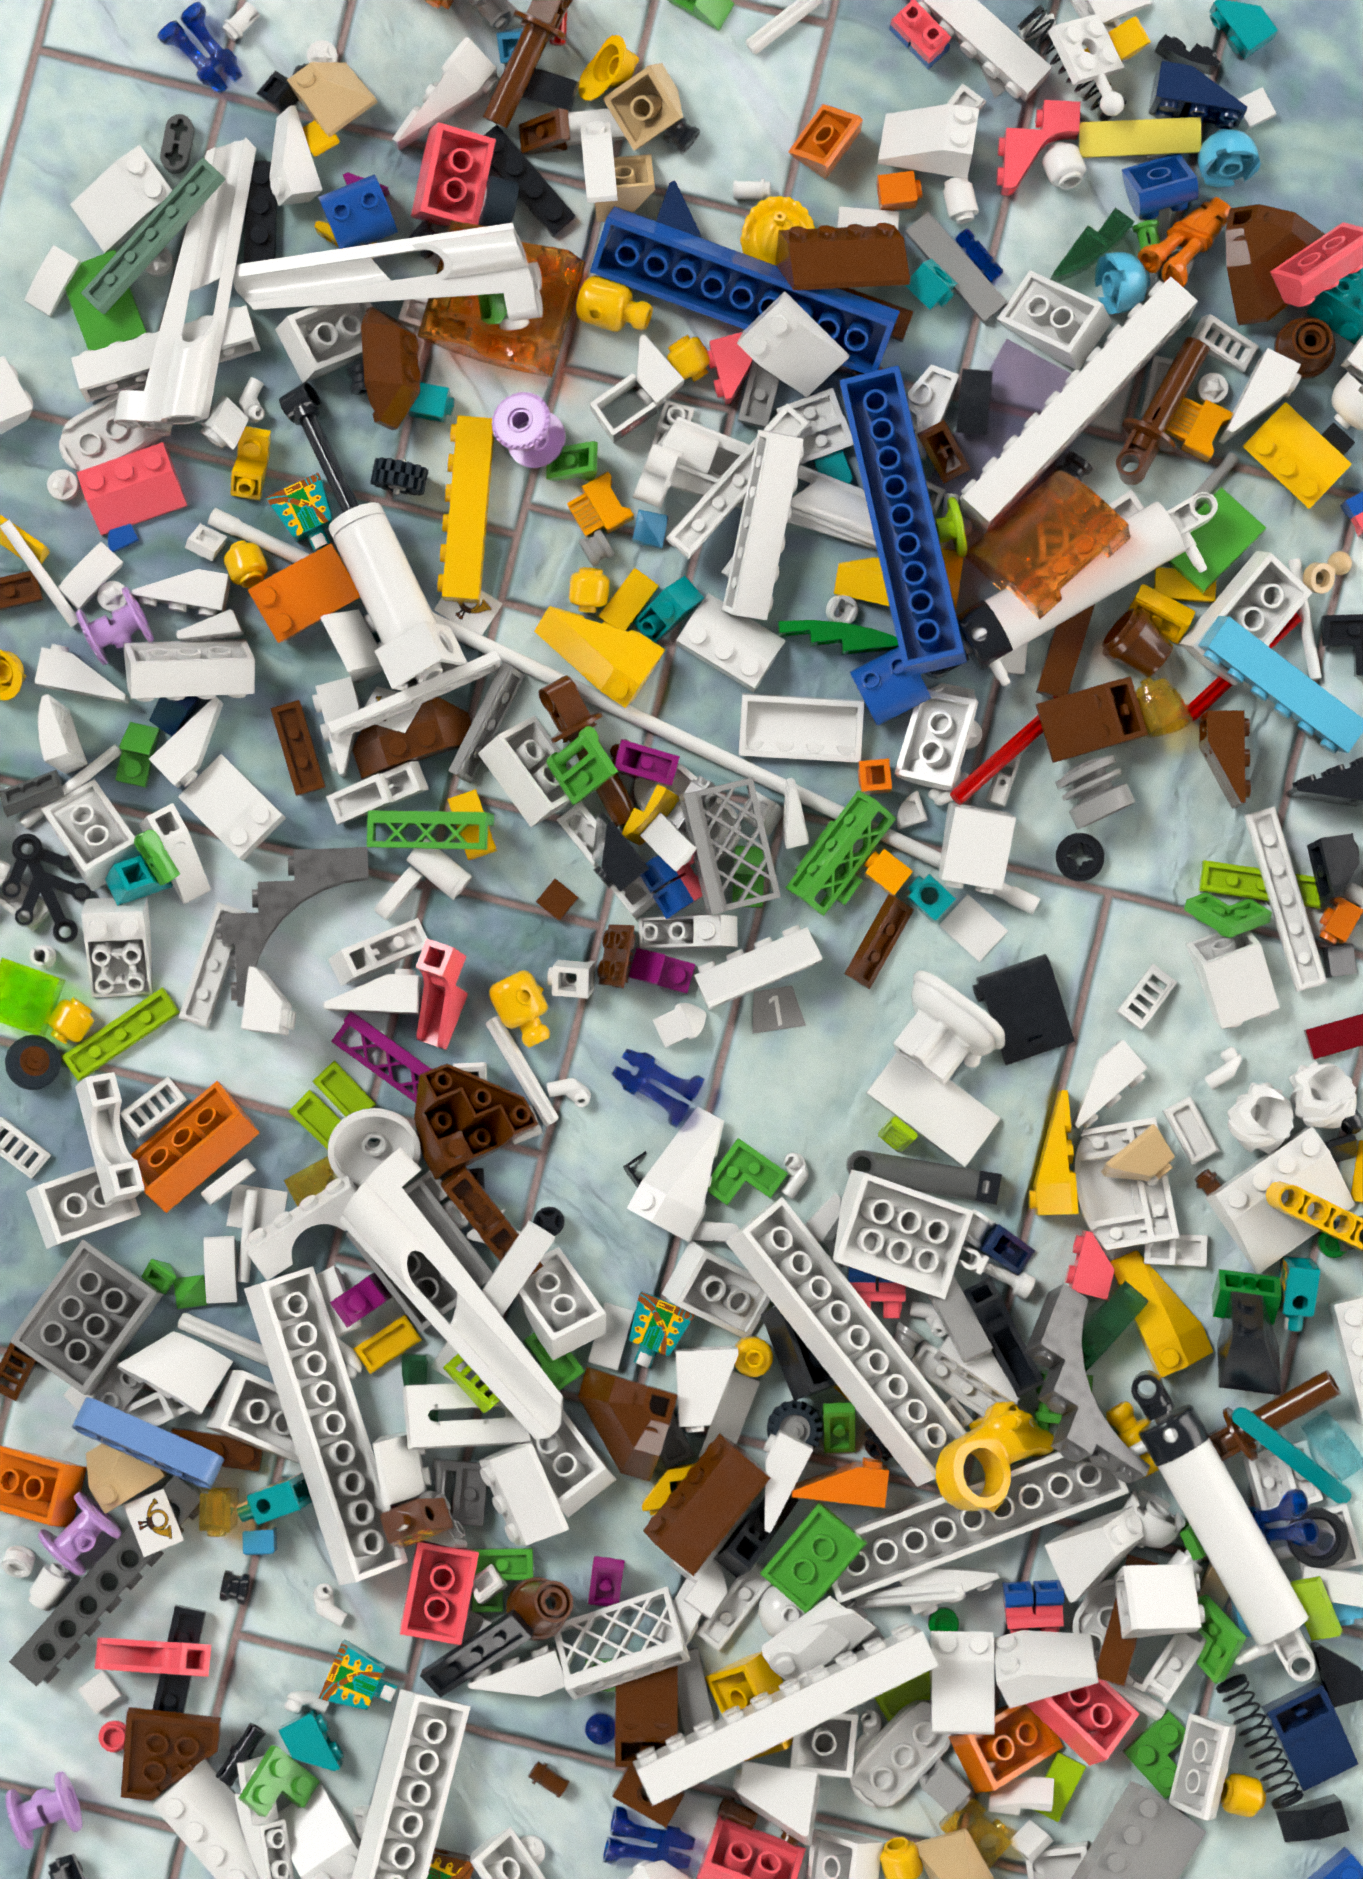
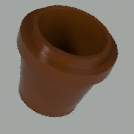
[1274,317,1336,379]
[1102,607,1173,678]
[506,1577,573,1641]

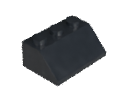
[761,1306,838,1401]

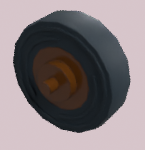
[5,1035,61,1090]

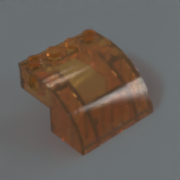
[417,221,586,378]
[965,471,1131,620]

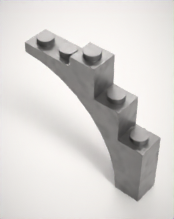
[216,847,369,1007]
[1024,1283,1150,1484]

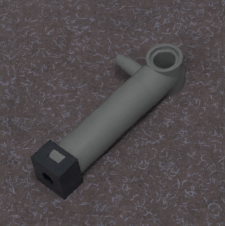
[846,1150,1002,1205]

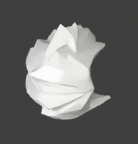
[1289,1061,1357,1129]
[1227,1082,1294,1154]

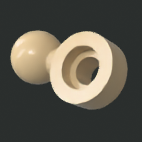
[1303,551,1352,594]

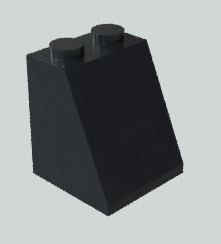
[1217,1291,1281,1396]

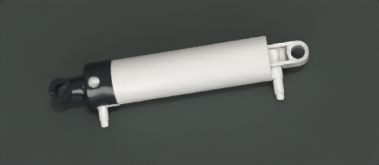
[925,492,1218,686]
[1128,1370,1315,1681]

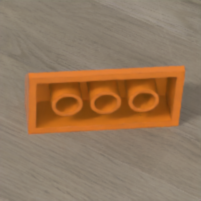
[130,1080,260,1213]

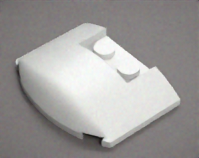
[1074,1117,1180,1251]

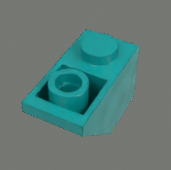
[1209,0,1278,60]
[633,575,704,643]
[105,855,173,906]
[278,1709,344,1772]

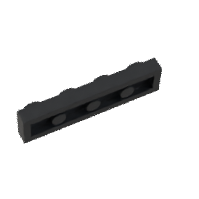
[484,124,575,237]
[244,161,277,263]
[152,1604,207,1713]
[420,1609,534,1698]

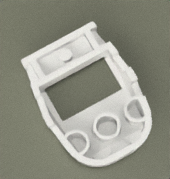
[1073,1579,1207,1703]

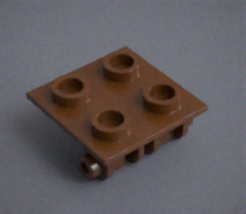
[597,924,636,989]

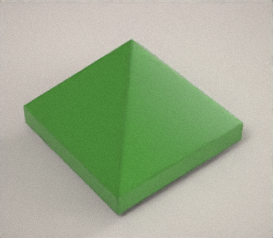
[141,1259,176,1295]
[174,1274,208,1309]

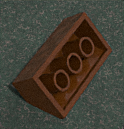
[775,223,910,290]
[643,1433,771,1576]

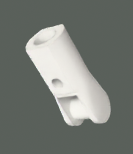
[985,754,1022,807]
[691,1221,739,1243]

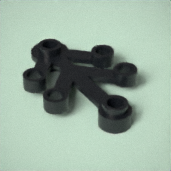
[2,834,90,944]

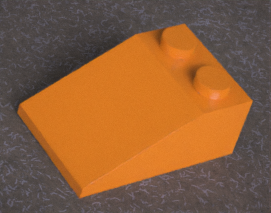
[248,543,360,643]
[0,1445,87,1527]
[791,1457,889,1508]
[948,1704,1063,1793]

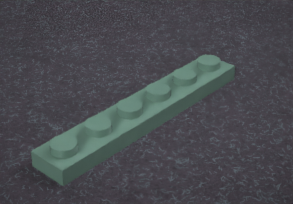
[81,157,226,315]

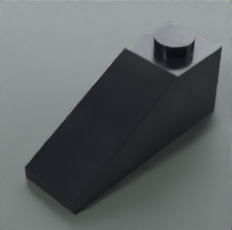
[714,1493,799,1578]

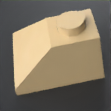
[287,62,378,137]
[602,63,683,151]
[595,154,655,222]
[1101,1124,1175,1181]
[86,1444,167,1514]
[915,1828,994,1879]

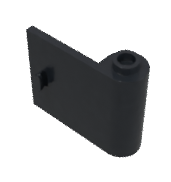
[972,954,1075,1065]

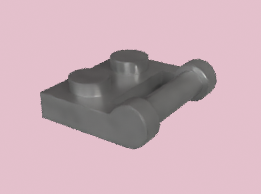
[433,1459,487,1526]

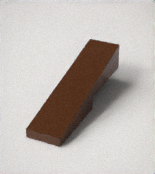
[1036,604,1095,698]
[440,1165,543,1277]
[1097,1554,1158,1686]

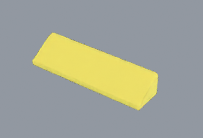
[1079,117,1201,158]

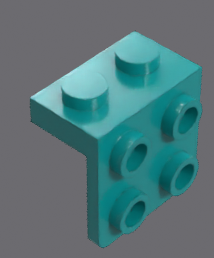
[1306,268,1363,345]

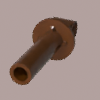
[483,0,573,129]
[1116,337,1210,485]
[538,675,637,827]
[1209,1370,1341,1461]

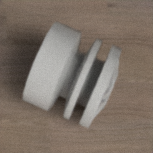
[1055,755,1136,830]

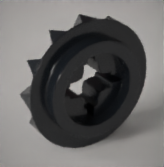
[1055,833,1104,882]

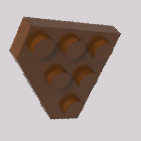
[121,1707,222,1801]

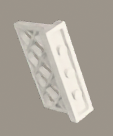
[554,1586,691,1700]

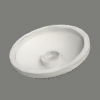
[328,1108,421,1188]

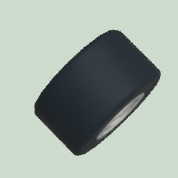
[477,176,519,228]

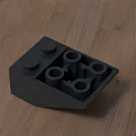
[1286,757,1363,807]

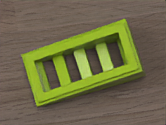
[878,1116,918,1152]
[443,1354,500,1413]

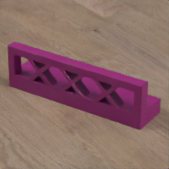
[331,1011,432,1103]

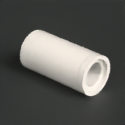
[406,838,473,900]

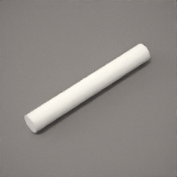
[237,1189,258,1282]

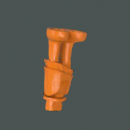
[1138,197,1231,288]

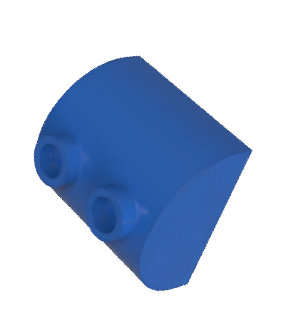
[1121,154,1199,220]
[318,174,398,249]
[850,647,931,726]

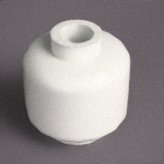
[1042,142,1086,189]

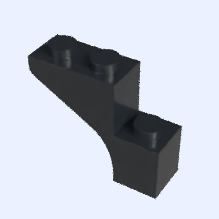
[963,1277,1044,1397]

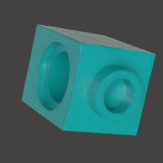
[905,258,958,310]
[408,382,455,423]
[907,874,956,923]

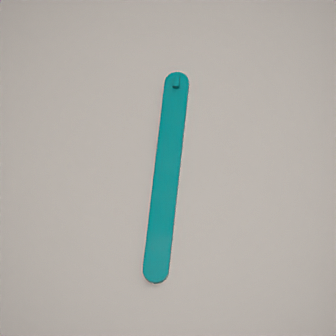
[1232,1407,1352,1504]

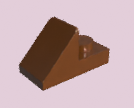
[518,108,571,155]

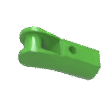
[134,829,180,886]

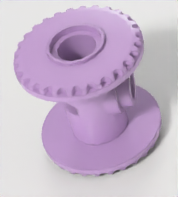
[492,392,566,468]
[76,587,154,665]
[38,1492,122,1576]
[6,1772,82,1850]

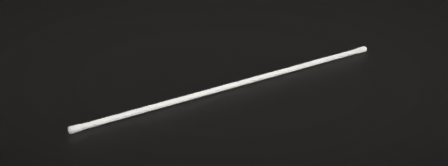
[208,508,1040,915]

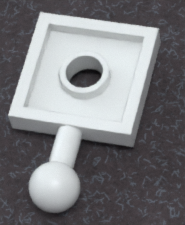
[1048,13,1124,116]
[1270,1502,1363,1575]

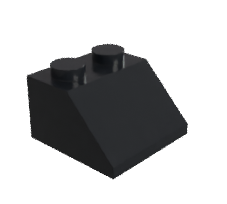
[592,813,649,891]

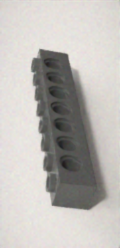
[9,1475,207,1687]

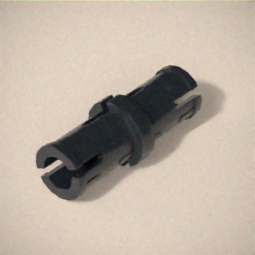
[215,1722,266,1786]

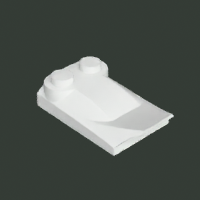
[894,683,978,790]
[762,1596,876,1682]

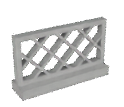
[679,777,781,915]

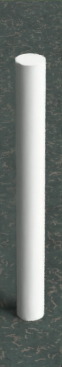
[0,519,79,627]
[1288,558,1322,680]
[20,744,122,829]

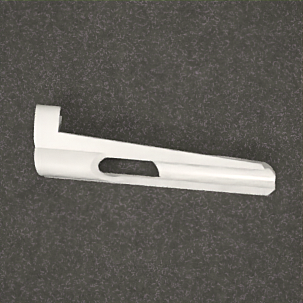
[114,138,256,436]
[233,223,543,322]
[632,417,947,550]
[339,1147,564,1439]

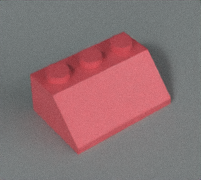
[411,122,496,228]
[1270,222,1363,307]
[76,442,188,536]
[400,1540,479,1645]
[1026,1679,1139,1766]
[696,1816,806,1879]

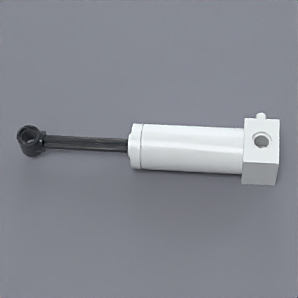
[279,382,467,691]

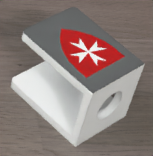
[590,373,657,443]

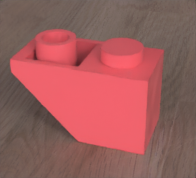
[708,332,753,405]
[1065,1230,1115,1300]

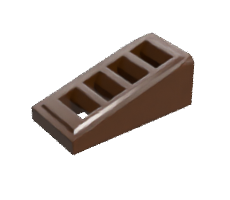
[0,1342,37,1401]

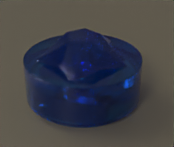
[585,1712,615,1745]

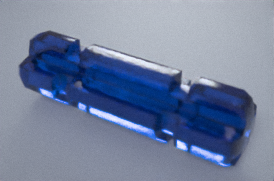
[956,228,1003,282]

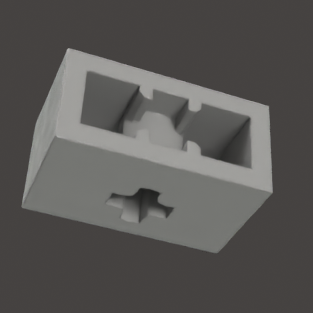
[919,1757,971,1814]

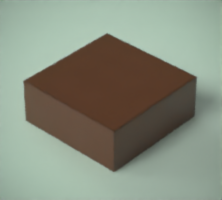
[536,878,579,922]

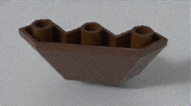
[1226,204,1325,325]
[414,1064,538,1180]
[578,1366,678,1481]

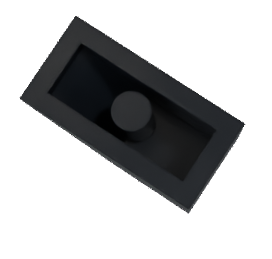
[1307,833,1360,904]
[1310,1642,1363,1708]
[1275,1794,1350,1842]

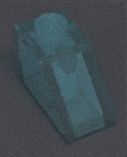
[1301,1410,1363,1481]

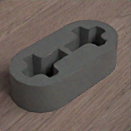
[160,114,195,174]

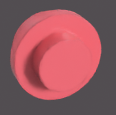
[98,1720,126,1752]

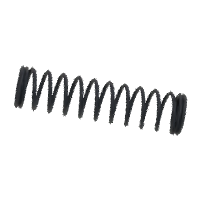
[1017,5,1127,121]
[1216,1674,1304,1810]

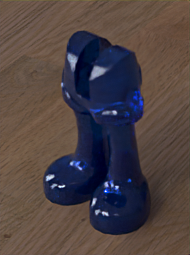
[157,2,243,94]
[611,1049,705,1128]
[1248,1489,1319,1547]
[603,1805,696,1869]

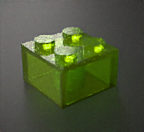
[0,957,66,1037]

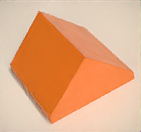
[788,104,863,180]

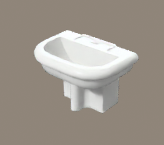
[893,970,1005,1086]

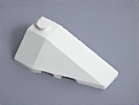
[392,36,498,151]
[627,1106,724,1243]

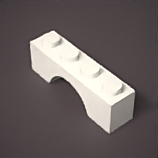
[75,1072,145,1204]
[244,1175,358,1281]

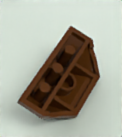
[361,306,421,431]
[352,697,472,779]

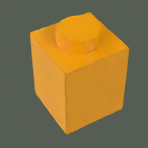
[864,849,913,896]

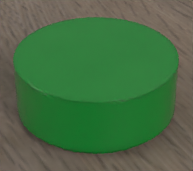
[1317,1227,1347,1258]
[928,1607,959,1632]

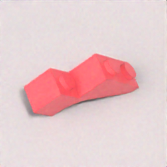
[996,100,1081,196]
[416,939,468,1050]
[94,1637,211,1677]

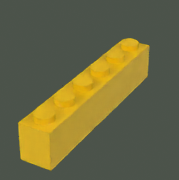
[437,415,494,604]

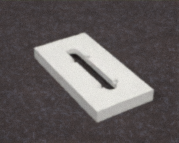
[403,1382,530,1450]

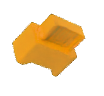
[1165,397,1233,463]
[567,471,634,538]

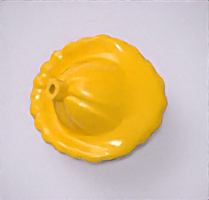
[740,196,816,265]

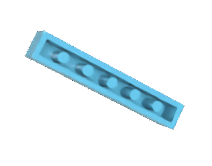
[1198,616,1363,754]

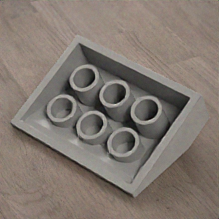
[346,1178,493,1333]
[10,1239,164,1396]
[1071,1781,1206,1879]

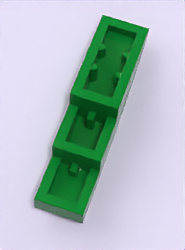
[778,620,899,655]

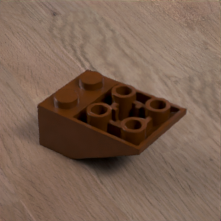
[1035,676,1148,763]
[1199,710,1251,808]
[615,1665,678,1767]

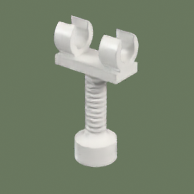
[957,1245,1035,1299]

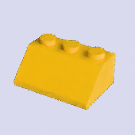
[1242,402,1352,509]
[705,1651,793,1762]

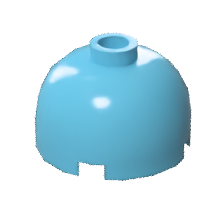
[1198,129,1261,188]
[1095,252,1151,314]

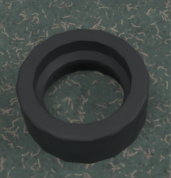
[1286,1507,1348,1568]

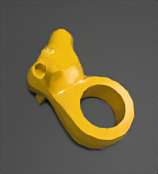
[936,1401,1054,1512]

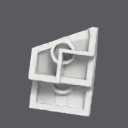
[117,1331,233,1415]

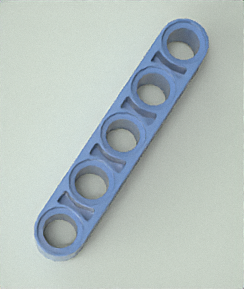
[72,1398,224,1489]

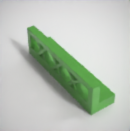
[785,790,896,916]
[367,810,494,850]

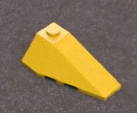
[834,548,963,610]
[534,606,665,708]
[1029,1090,1078,1215]
[1110,1250,1213,1378]

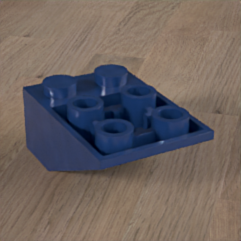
[1148,61,1247,130]
[1261,1680,1358,1792]

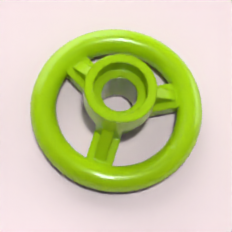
[935,497,967,557]

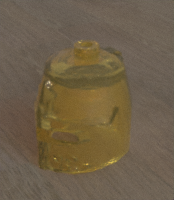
[1136,677,1192,738]

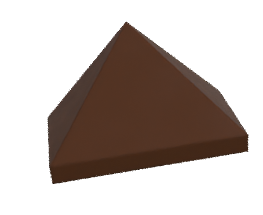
[917,420,971,484]

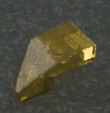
[283,1156,335,1207]

